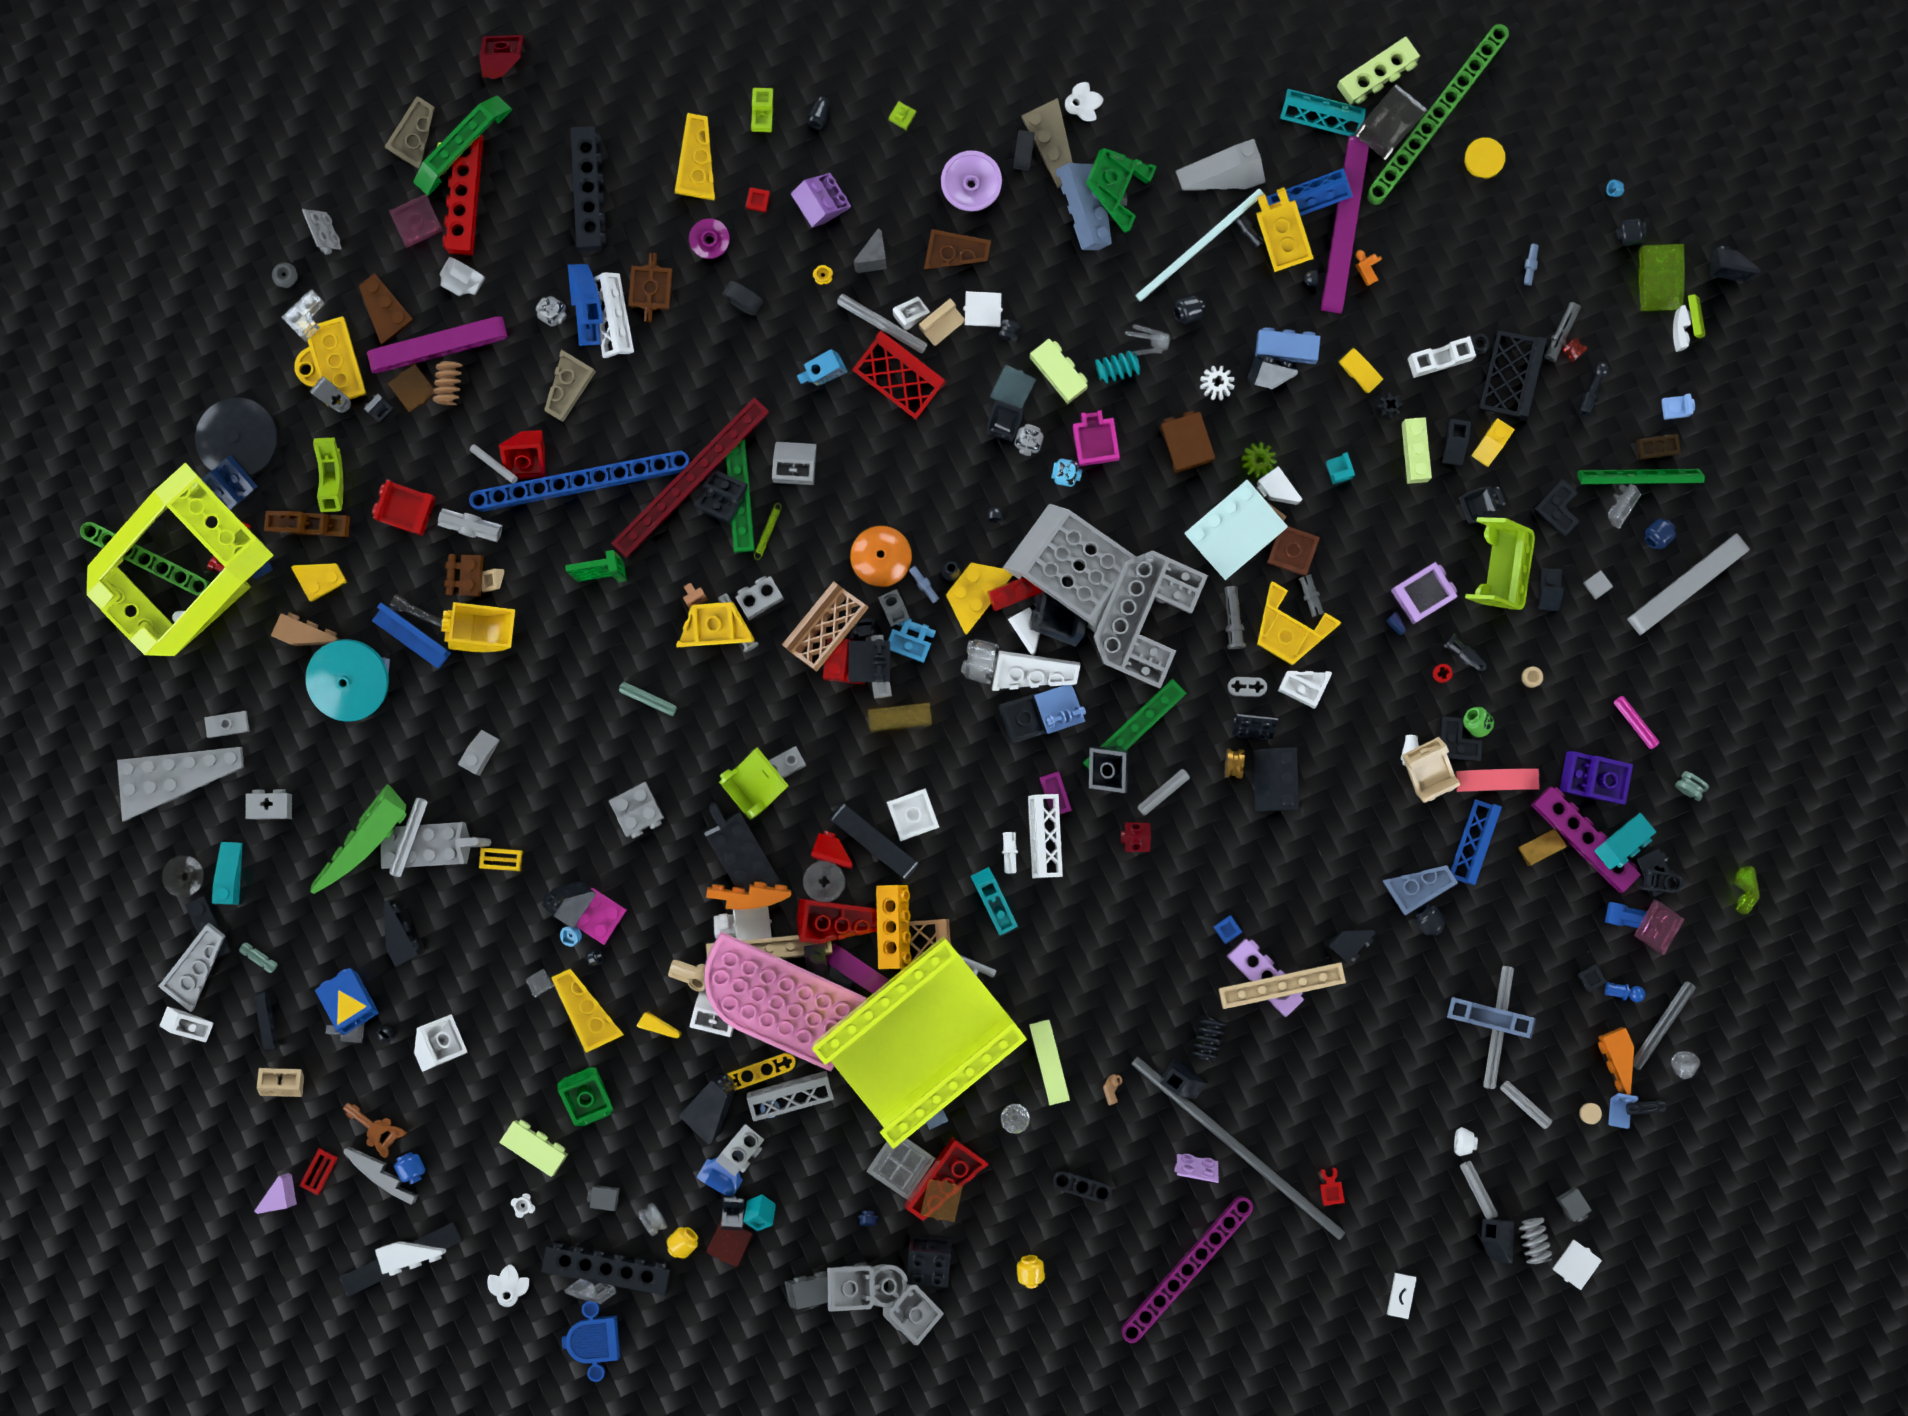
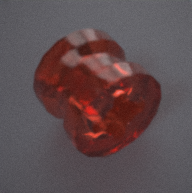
[1562,337,1588,362]

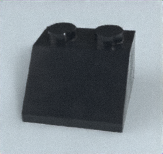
[541,881,596,928]

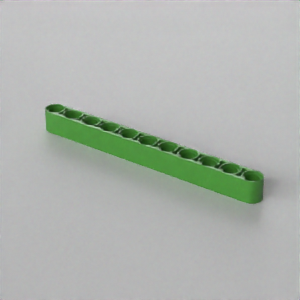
[1367,24,1509,205]

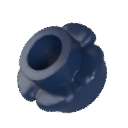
[858,1211,878,1226]

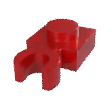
[1320,1167,1345,1206]

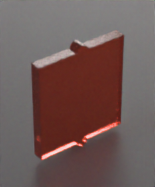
[706,1219,753,1267]

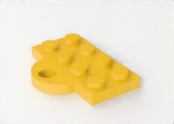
[295,316,367,406]

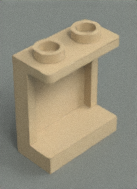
[1402,737,1460,802]

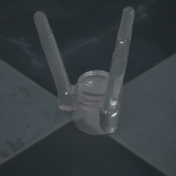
[1125,324,1169,356]

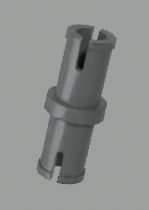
[1299,575,1324,617]

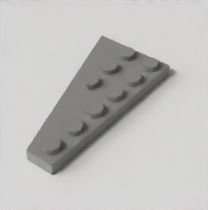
[117,747,244,822]

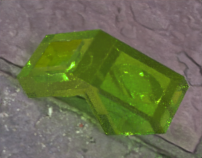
[1734,866,1760,914]

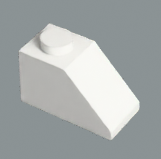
[1256,466,1302,505]
[160,1007,214,1042]

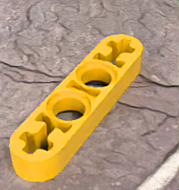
[727,1053,796,1091]

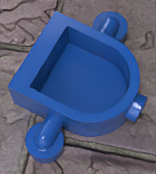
[562,1300,620,1382]

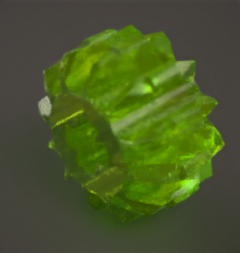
[1242,443,1277,478]

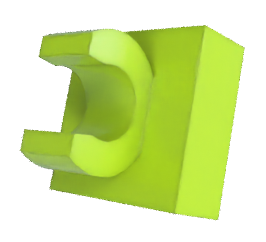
[889,101,916,130]

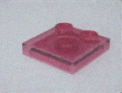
[389,194,443,248]
[1634,900,1684,955]

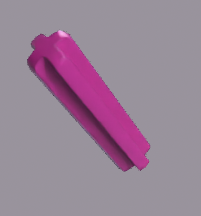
[1614,696,1659,749]

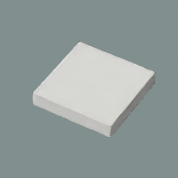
[887,788,939,841]

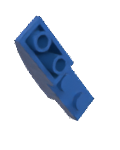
[568,264,603,346]

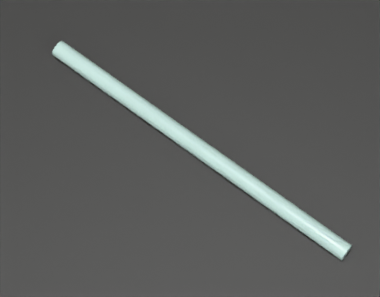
[1135,189,1264,302]

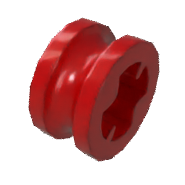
[1433,664,1453,683]

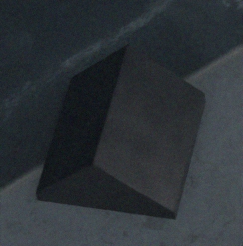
[1089,746,1128,793]

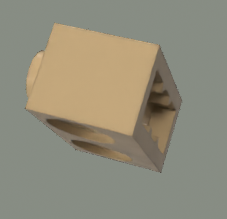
[257,1068,304,1097]

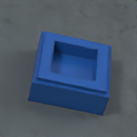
[1213,915,1242,944]

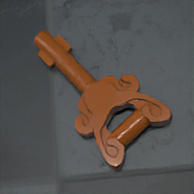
[343,1103,407,1158]

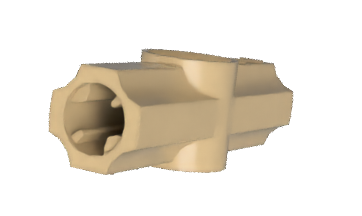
[668,960,705,992]

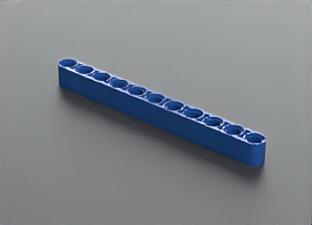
[469,451,690,512]

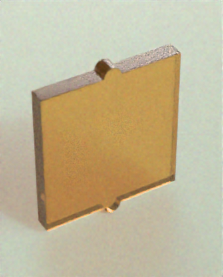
[388,364,435,412]
[920,1179,962,1222]

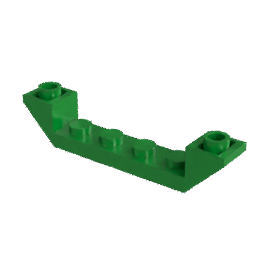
[413,96,512,196]

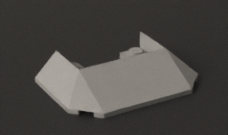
[1093,550,1208,689]

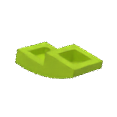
[751,88,773,132]

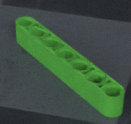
[80,522,211,596]

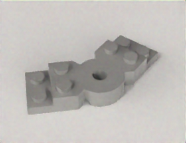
[827,1264,944,1345]

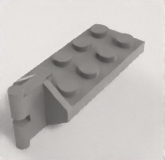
[381,822,491,869]

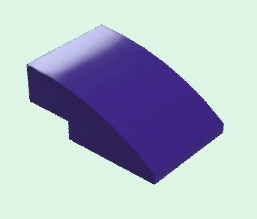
[1559,751,1633,805]

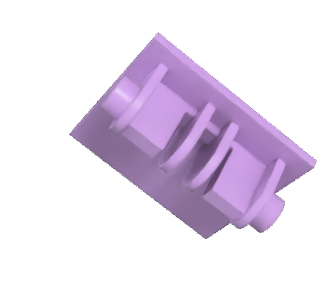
[1174,1154,1219,1183]

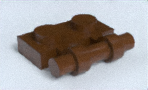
[444,554,484,597]

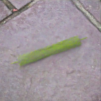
[754,503,781,560]

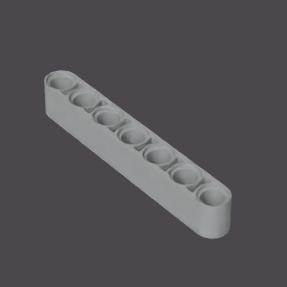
[1627,533,1750,635]

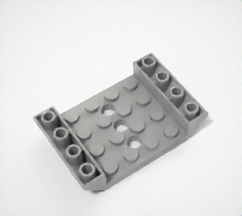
[1003,504,1136,633]

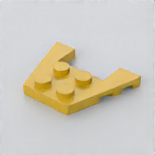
[1257,581,1341,665]

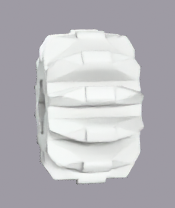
[1200,366,1234,400]

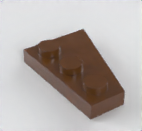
[924,229,991,270]
[359,273,414,346]

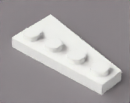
[992,651,1080,691]

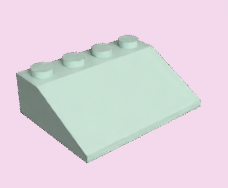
[1184,480,1288,580]

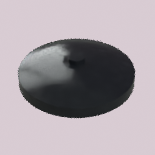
[195,398,278,477]

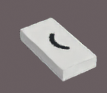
[1387,1273,1416,1319]

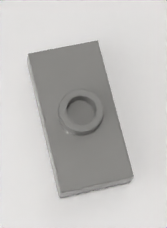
[204,711,250,738]

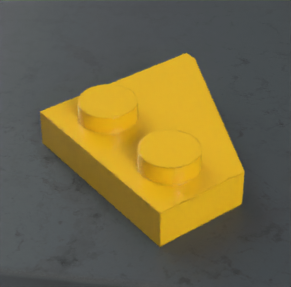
[291,563,347,602]

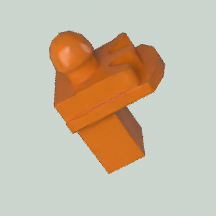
[1355,250,1382,286]

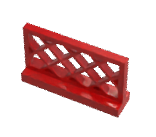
[852,331,947,420]

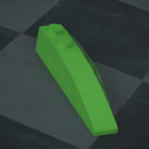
[310,784,407,894]

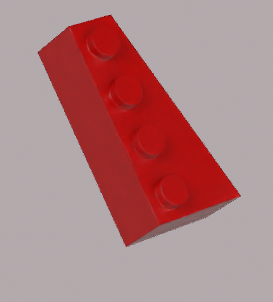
[904,1137,989,1221]

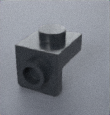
[721,1196,744,1231]

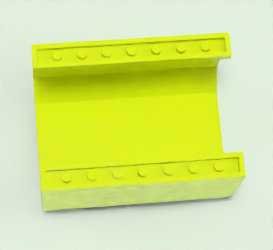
[812,936,1027,1149]

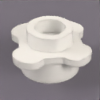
[511,1193,535,1218]

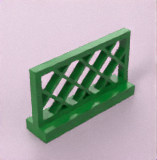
[565,550,627,582]

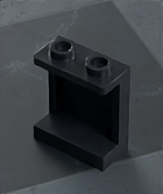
[1030,590,1087,647]

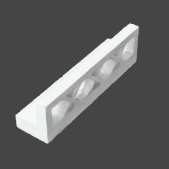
[593,273,634,358]
[1028,794,1063,878]

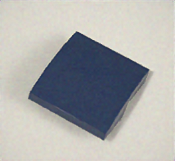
[202,455,258,510]

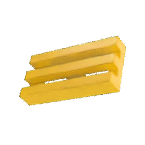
[479,848,523,871]

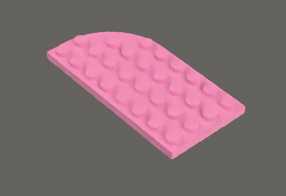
[704,932,867,1071]

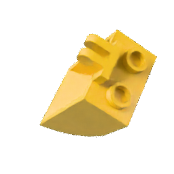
[441,602,515,652]

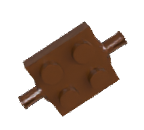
[628,253,673,323]

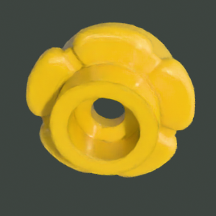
[813,265,833,285]

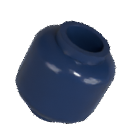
[1645,519,1676,549]

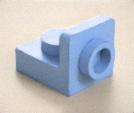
[1661,394,1695,420]

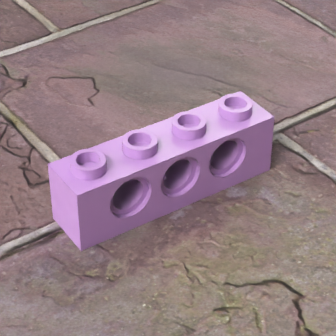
[1227,939,1304,1017]

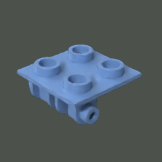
[1034,685,1086,734]

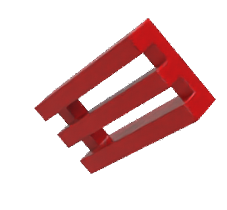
[299,1148,339,1195]

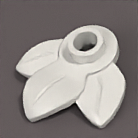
[1065,82,1104,121]
[487,1265,529,1307]

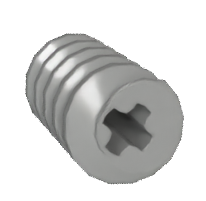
[1519,1218,1552,1264]

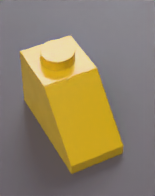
[1471,418,1515,467]

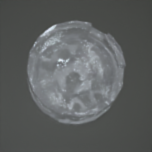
[1001,1104,1030,1133]
[638,1203,667,1236]

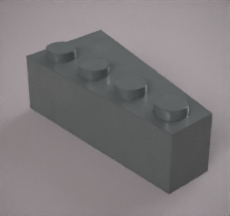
[785,1262,873,1309]

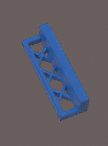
[1267,168,1353,216]
[372,603,451,669]
[1450,799,1502,885]

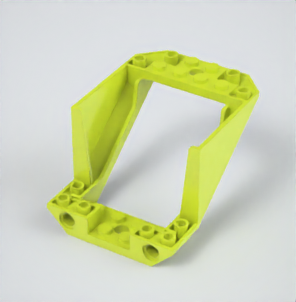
[87,463,274,656]

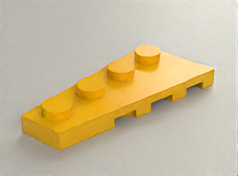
[674,113,715,201]
[551,969,624,1053]

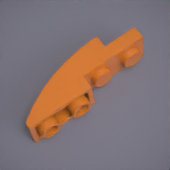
[706,882,791,910]

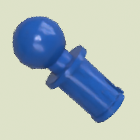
[1605,982,1645,1002]

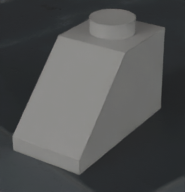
[458,730,500,776]

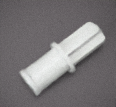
[1002,832,1018,874]

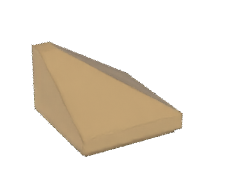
[482,569,504,592]

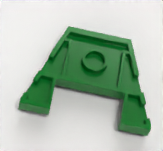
[1086,148,1156,233]

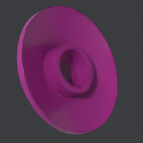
[689,219,730,259]

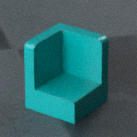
[1326,452,1355,484]
[743,1195,776,1232]

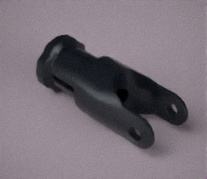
[1443,633,1487,671]

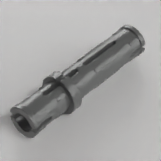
[1544,302,1581,362]

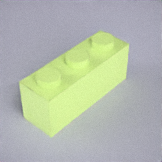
[1030,339,1088,404]
[1401,417,1432,484]
[499,1120,568,1177]

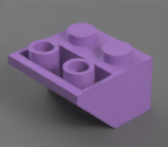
[791,173,851,227]

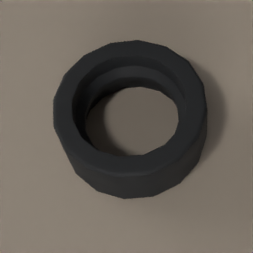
[1013,130,1035,171]
[722,281,763,315]

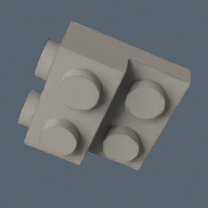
[609,782,665,839]

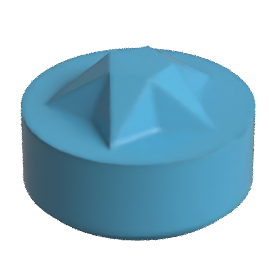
[560,926,582,947]

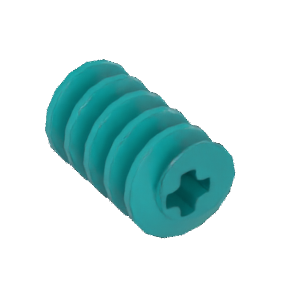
[1095,350,1140,384]

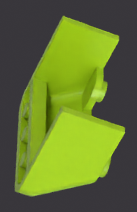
[1465,517,1535,610]

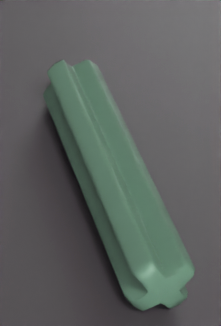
[619,682,677,716]

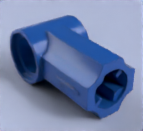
[1605,902,1649,929]

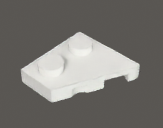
[1278,671,1332,709]

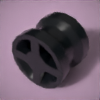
[998,320,1022,342]

